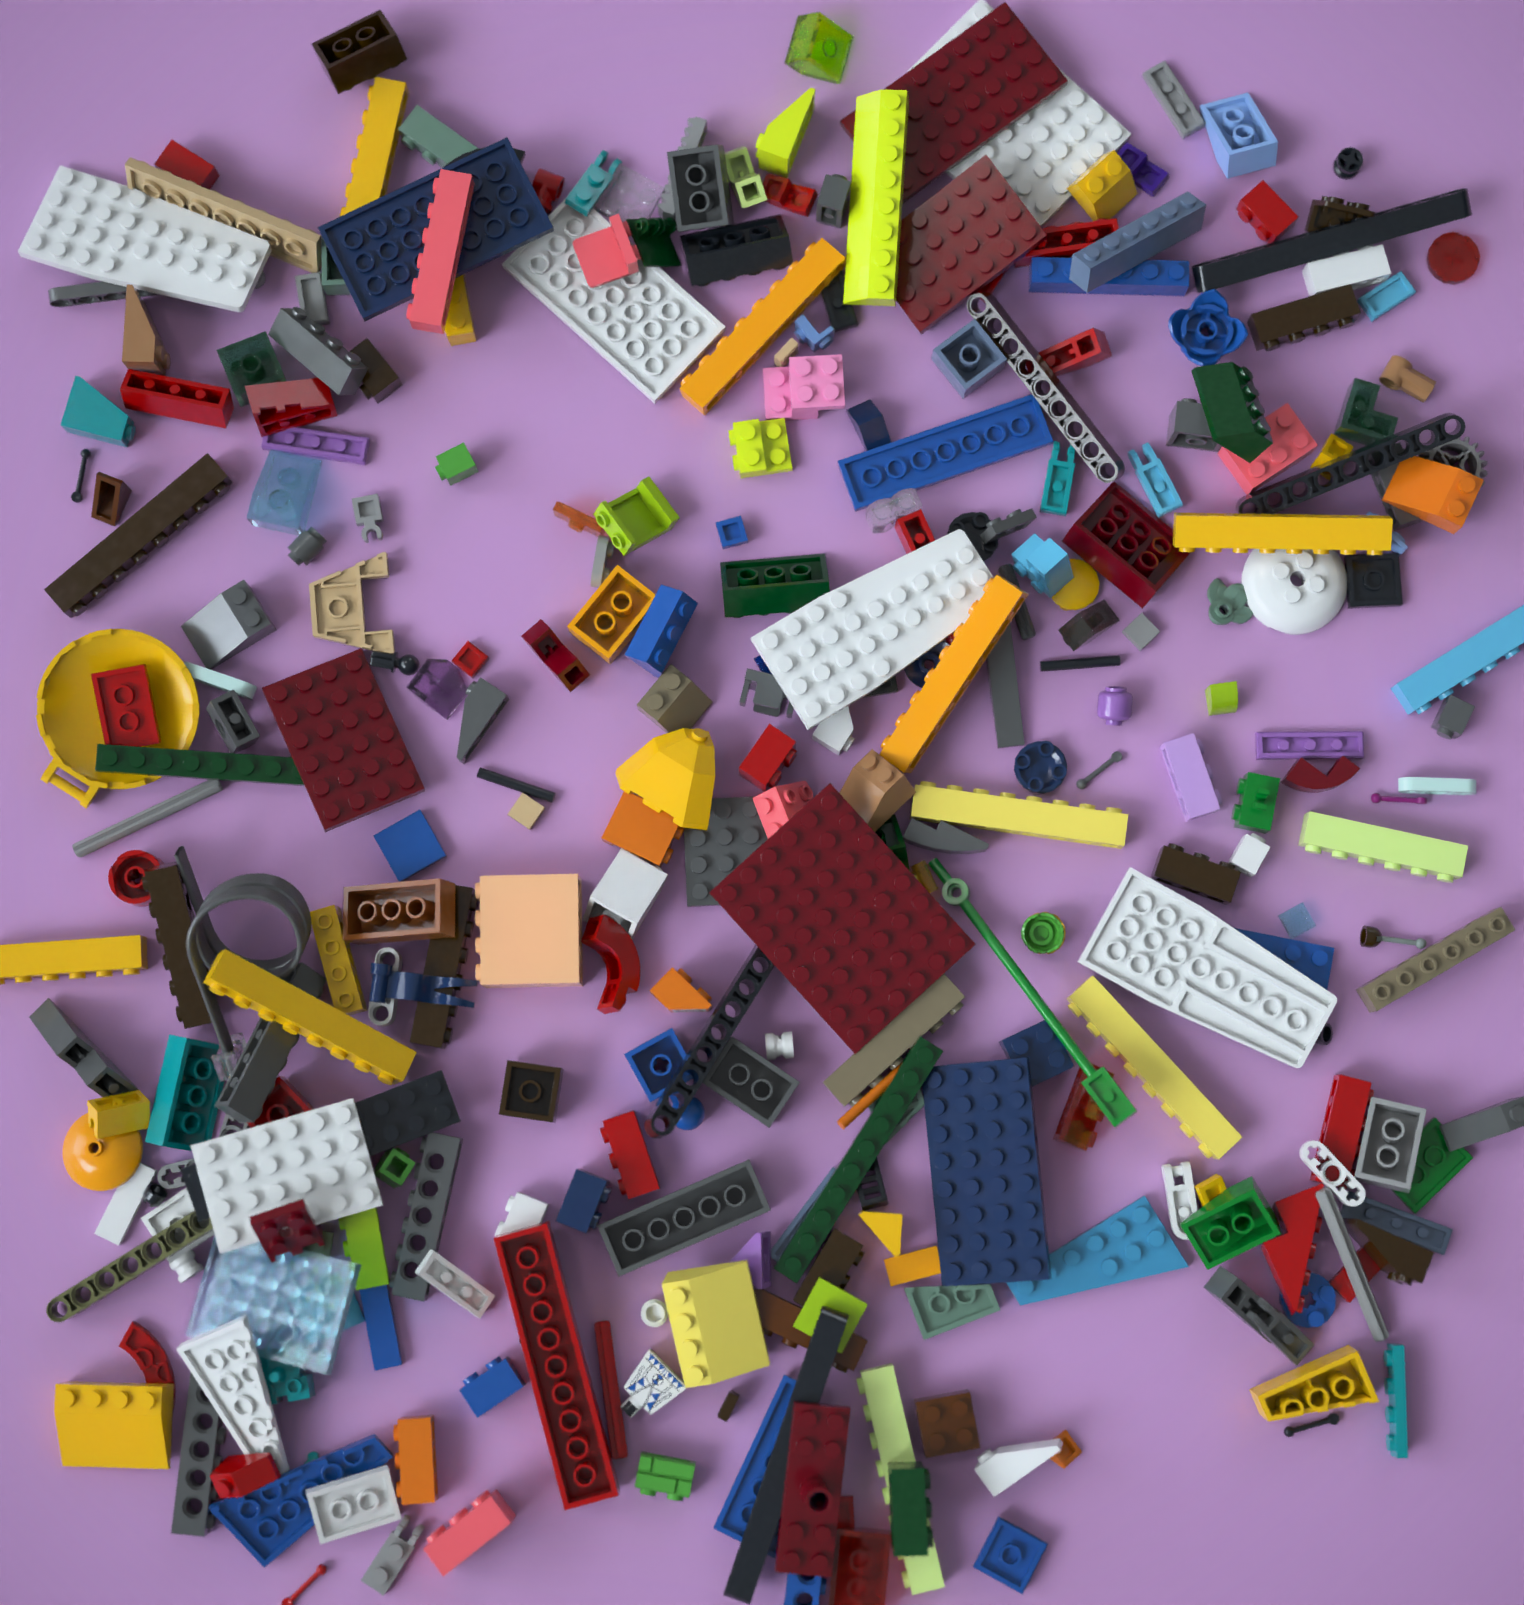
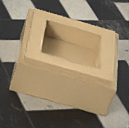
[774,338,799,367]
[507,792,545,830]

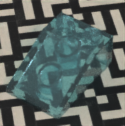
[247,449,322,536]

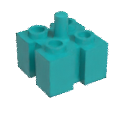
[257,1340,316,1405]

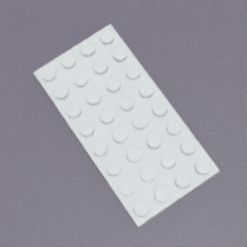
[502,200,726,404]

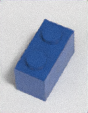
[459,1356,526,1418]

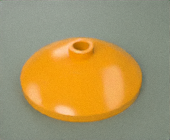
[63,1113,143,1191]

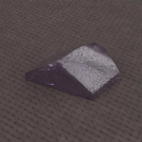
[406,659,468,720]

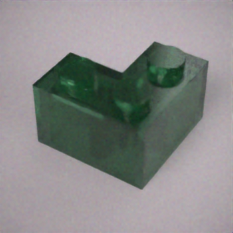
[1334,378,1398,445]

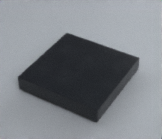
[1344,553,1403,609]

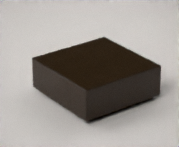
[717,1390,740,1422]

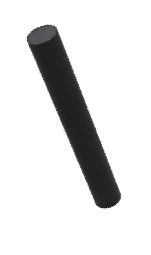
[1040,655,1120,672]
[477,767,556,803]

